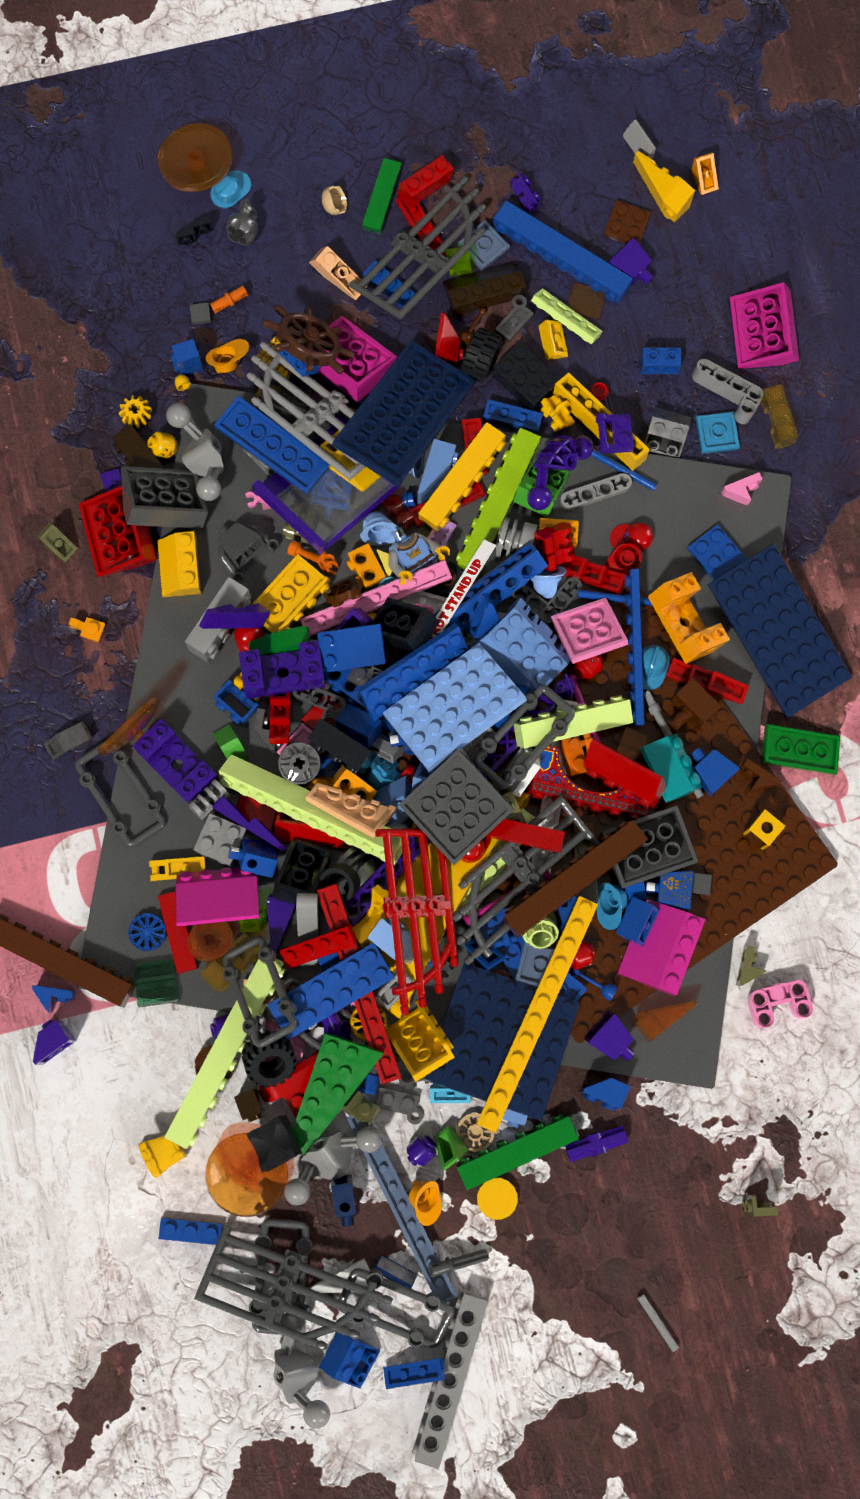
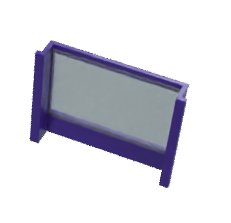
[252,414,400,555]

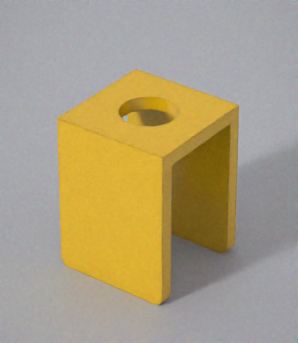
[743,809,785,850]

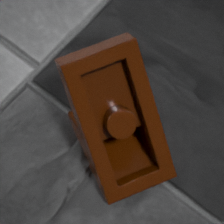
[740,759,781,792]

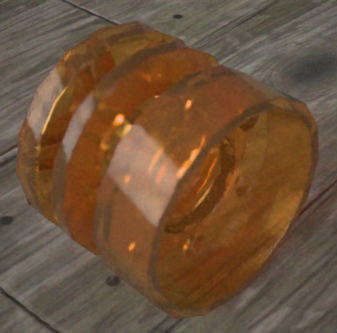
[187,922,233,962]

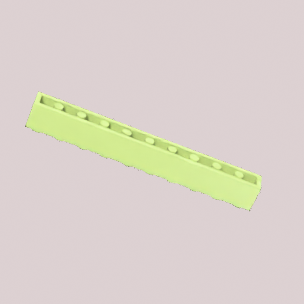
[219,754,402,865]
[164,958,286,1149]

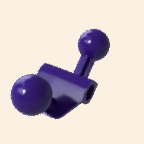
[527,435,594,510]

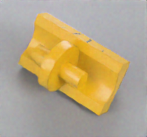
[540,395,575,432]

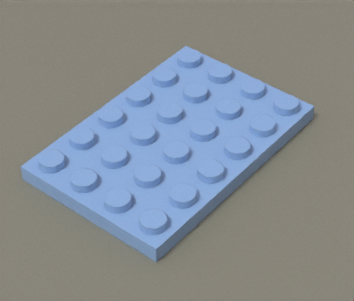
[383,643,527,772]

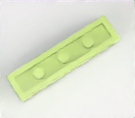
[531,288,603,344]

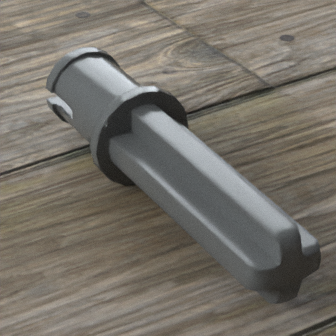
[428,1249,489,1278]

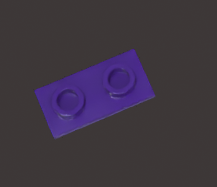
[510,172,542,212]
[553,674,575,700]

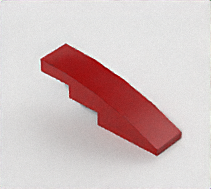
[558,556,626,594]
[665,658,749,704]
[269,672,292,744]

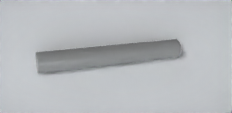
[637,1294,679,1352]

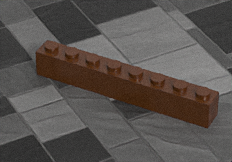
[503,820,648,939]
[0,914,135,1008]

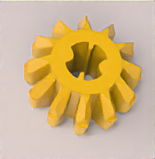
[119,395,152,429]

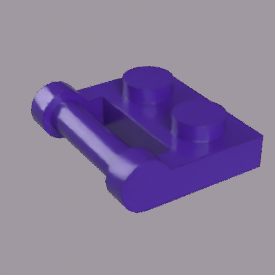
[595,413,634,453]

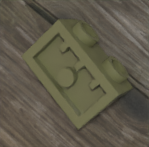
[742,1195,779,1217]

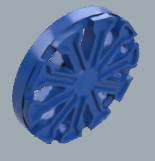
[128,913,167,951]

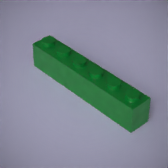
[456,1114,579,1190]

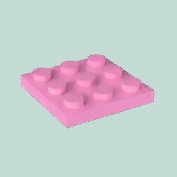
[551,597,628,664]

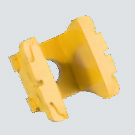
[139,1135,187,1178]

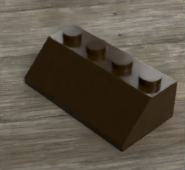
[442,262,526,317]

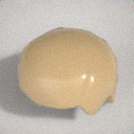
[321,186,347,215]

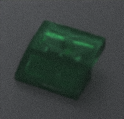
[133,959,179,1008]

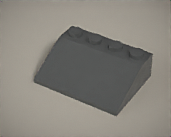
[121,466,208,528]
[599,806,698,889]

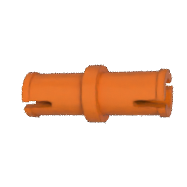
[210,285,248,314]

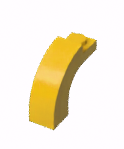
[352,885,389,950]

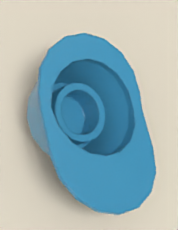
[210,170,251,208]
[642,645,670,690]
[596,883,628,930]

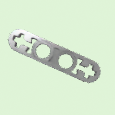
[560,473,632,511]

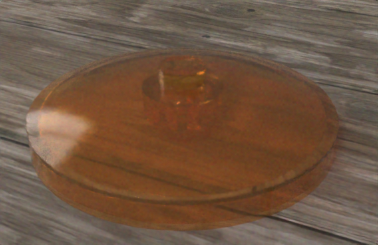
[158,123,233,192]
[97,695,161,757]
[205,1133,288,1217]

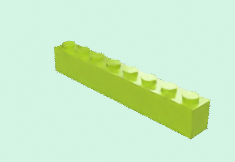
[456,428,541,577]

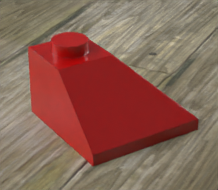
[435,313,464,366]

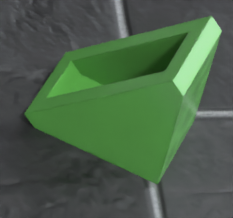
[213,724,249,760]
[434,1126,469,1170]

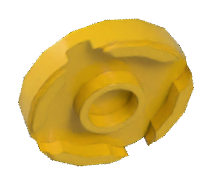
[477,1178,518,1220]

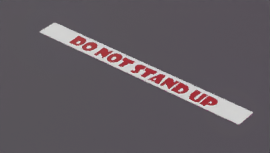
[428,539,496,641]

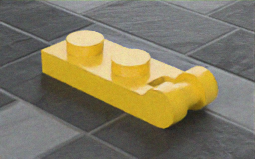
[149,856,206,881]

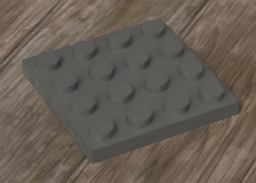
[399,749,515,865]

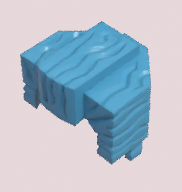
[363,755,401,791]

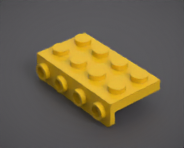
[252,554,330,633]
[386,999,455,1082]

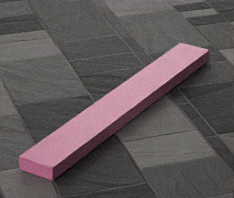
[300,560,453,637]

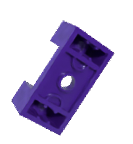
[239,640,325,699]
[132,719,219,804]

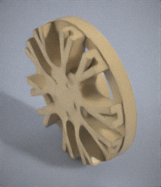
[456,1113,494,1152]

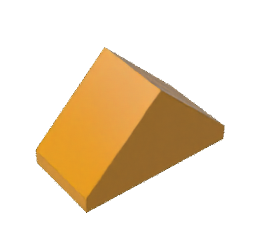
[691,152,719,195]

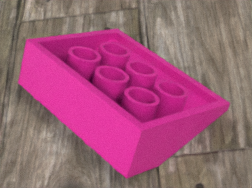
[730,282,799,369]
[318,316,397,402]
[176,867,260,926]
[617,899,706,996]

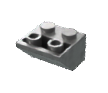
[644,407,691,458]

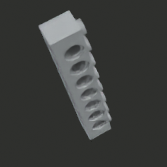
[412,1291,488,1469]

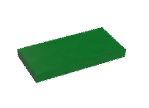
[762,724,840,775]

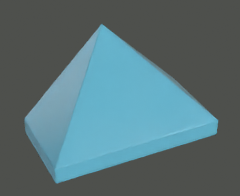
[430,1083,471,1103]

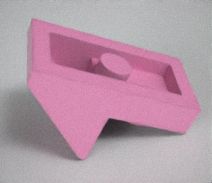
[721,472,762,505]

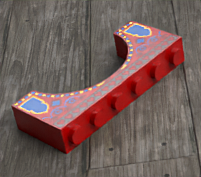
[527,746,650,820]

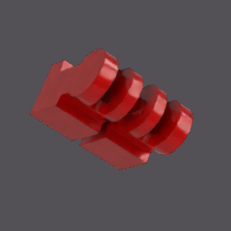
[534,522,575,572]

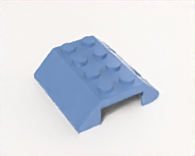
[468,597,570,693]

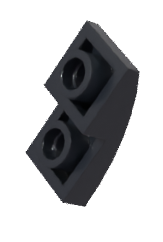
[176,215,213,246]

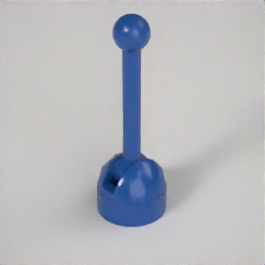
[571,969,618,1001]

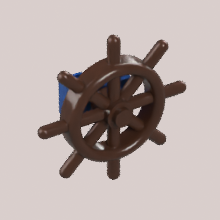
[262,305,355,377]

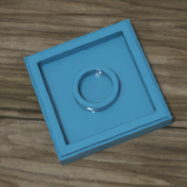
[695,411,740,454]

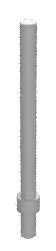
[643,690,704,799]

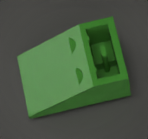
[513,451,571,518]

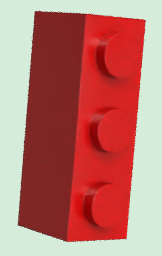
[397,155,454,209]

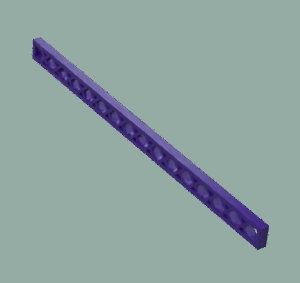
[324,694,555,932]

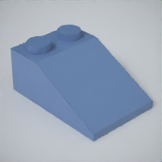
[417,439,459,505]

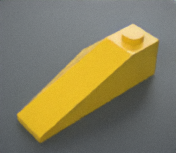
[633,151,695,223]

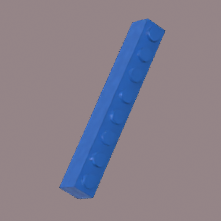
[493,201,633,304]

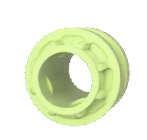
[523,913,558,949]

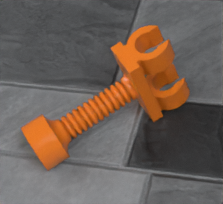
[287,540,339,575]

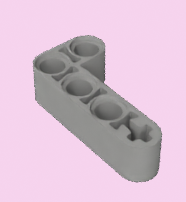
[692,359,764,424]
[296,893,319,966]

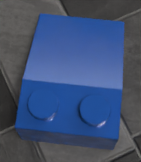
[317,624,387,673]

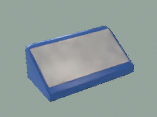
[374,1255,417,1288]

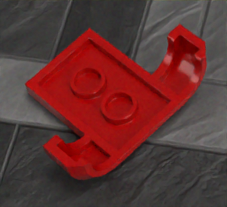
[255,1050,319,1118]

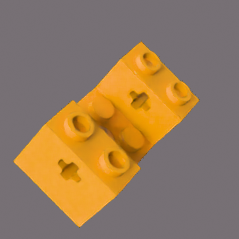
[648,572,730,664]

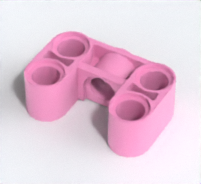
[747,980,813,1028]

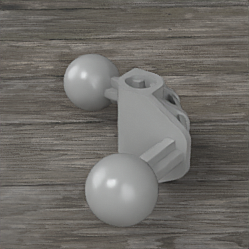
[166,403,224,501]
[284,1126,382,1206]
[274,1312,330,1429]

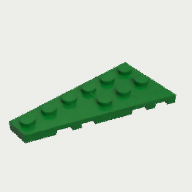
[293,1032,384,1155]

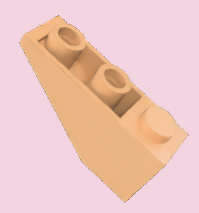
[309,246,367,300]

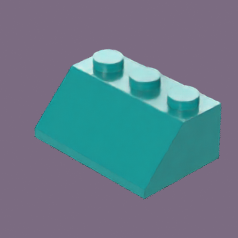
[640,734,702,803]

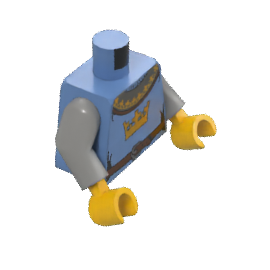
[389,527,450,585]

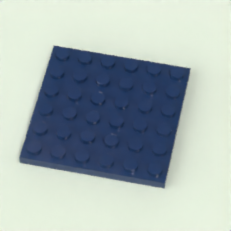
[424,963,580,1121]

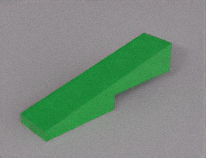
[362,158,402,234]

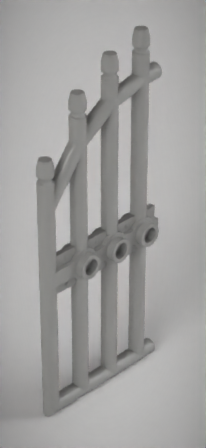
[247,342,365,480]

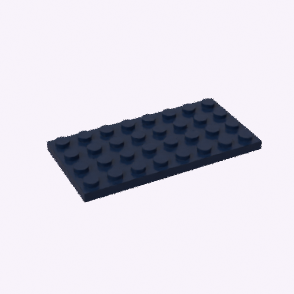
[332,340,475,487]
[707,544,852,718]

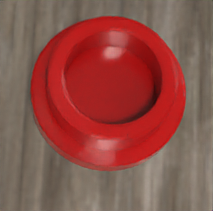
[589,382,609,401]

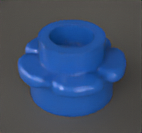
[402,490,417,509]

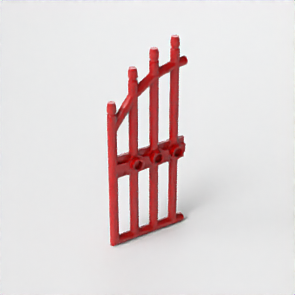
[375,828,458,1015]

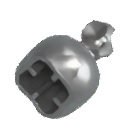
[226,199,258,246]

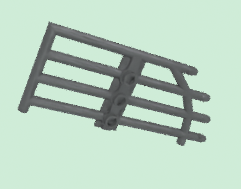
[349,176,486,320]
[453,794,601,965]
[194,1225,393,1350]

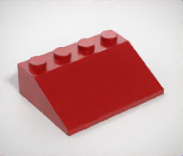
[79,486,157,577]

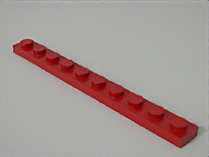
[317,883,402,1084]

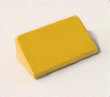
[539,320,568,360]

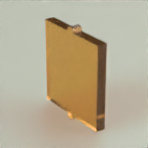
[568,283,605,319]

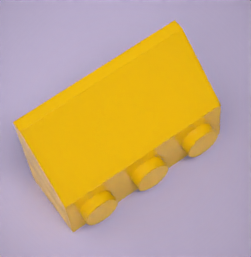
[158,531,202,598]

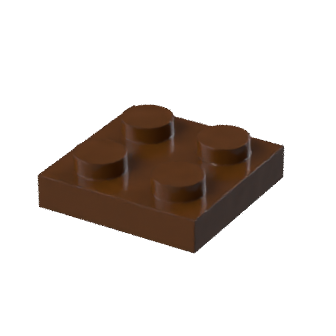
[603,200,651,244]

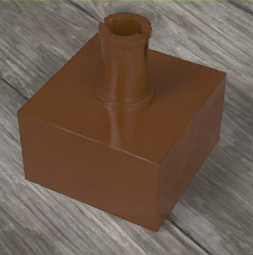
[669,678,721,730]

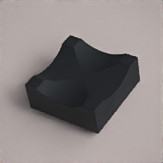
[247,1115,302,1172]

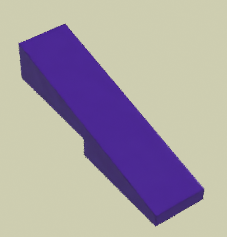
[199,603,270,629]
[212,796,287,851]

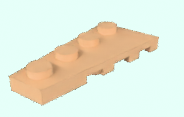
[306,783,397,838]

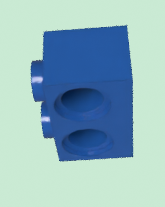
[640,348,681,374]

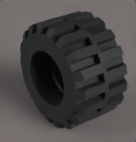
[462,327,502,381]
[242,1030,297,1088]

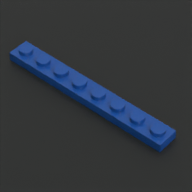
[624,569,644,728]

